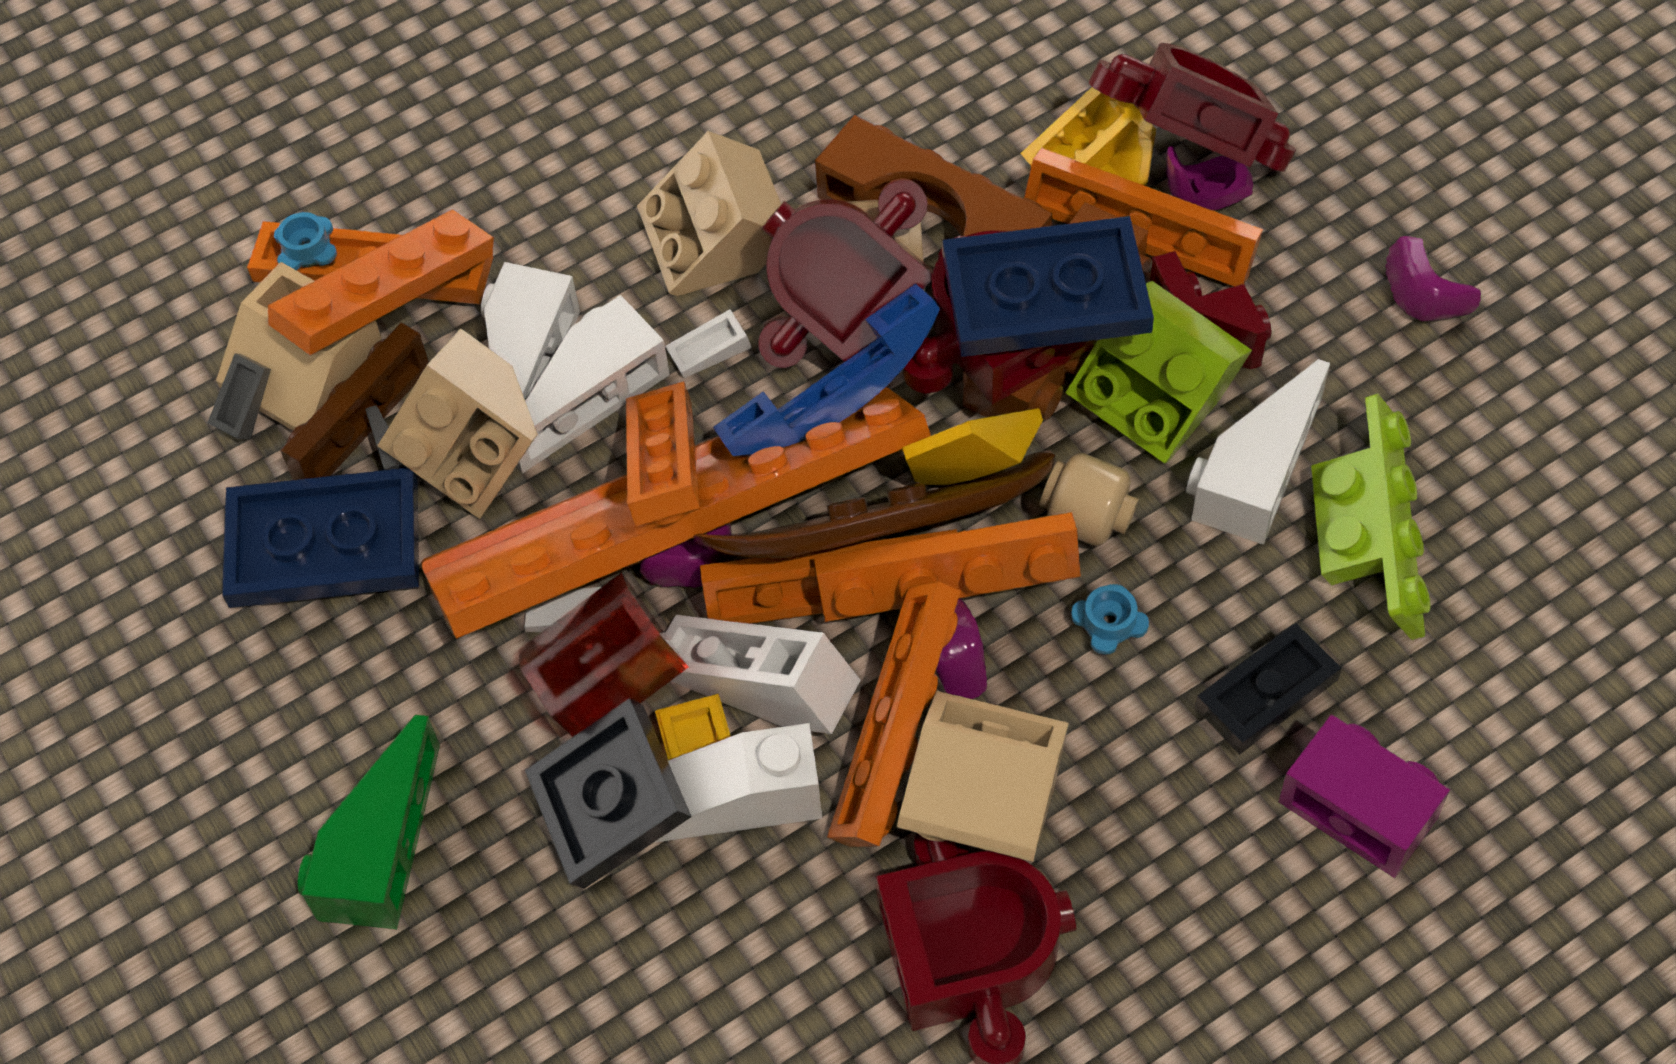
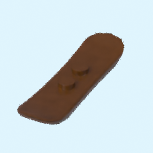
[693,450,1055,558]

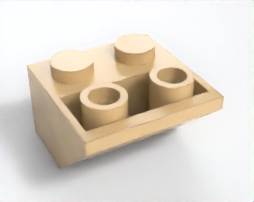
[637,131,781,296]
[216,262,382,431]
[378,328,538,519]
[897,691,1069,862]

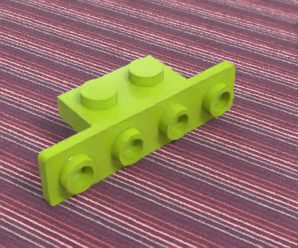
[1311,393,1430,640]

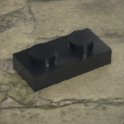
[1195,623,1342,755]

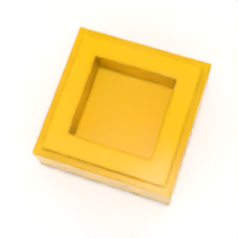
[655,694,731,760]

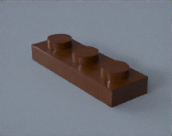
[280,322,429,480]

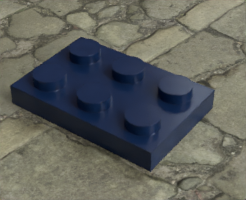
[942,216,1154,357]
[222,468,419,608]

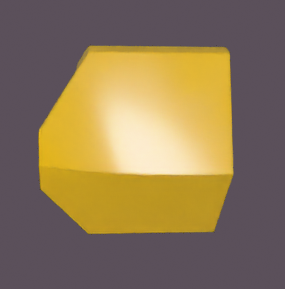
[1020,87,1157,186]
[902,408,1043,485]

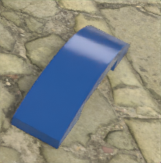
[713,284,940,456]

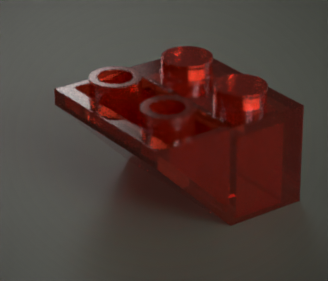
[518,572,689,737]

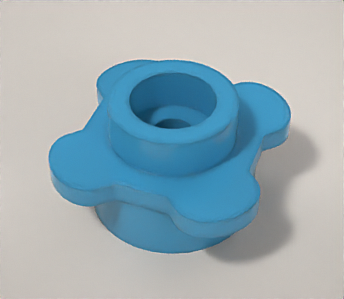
[274,212,337,271]
[1071,584,1149,654]

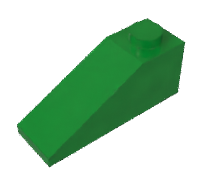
[298,715,440,930]

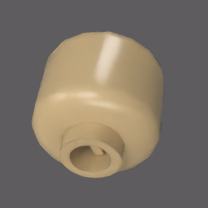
[1039,453,1139,546]

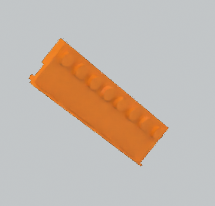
[421,387,931,639]

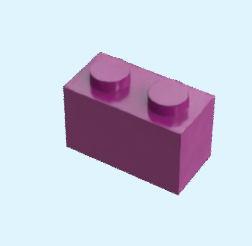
[1278,714,1450,878]

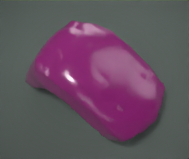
[1166,146,1253,211]
[1385,236,1481,322]
[640,522,732,588]
[936,598,987,699]

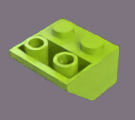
[1065,281,1252,464]

